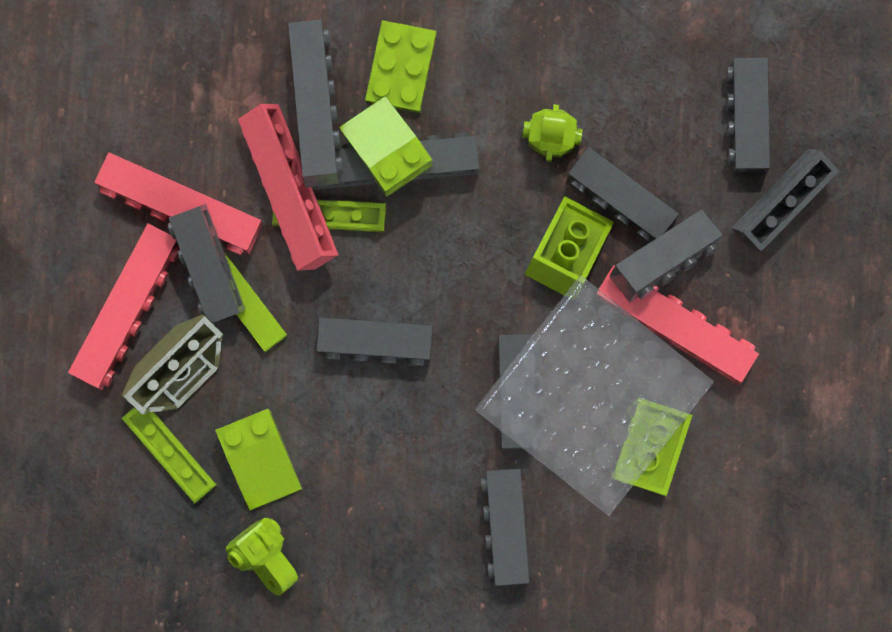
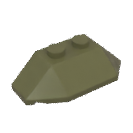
[122,314,223,414]

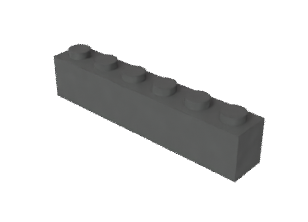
[288,19,343,187]
[312,132,479,190]

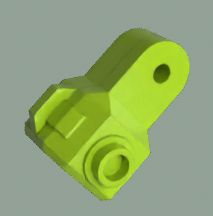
[522,104,583,162]
[226,518,298,596]

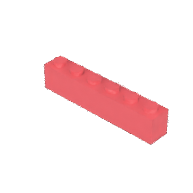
[238,104,338,271]
[94,152,264,256]
[68,224,180,390]
[595,265,759,385]

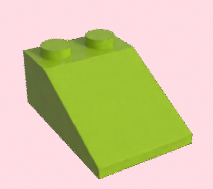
[339,96,433,197]
[524,196,614,300]
[215,409,302,511]

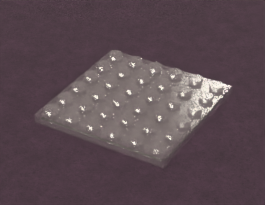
[474,275,714,516]

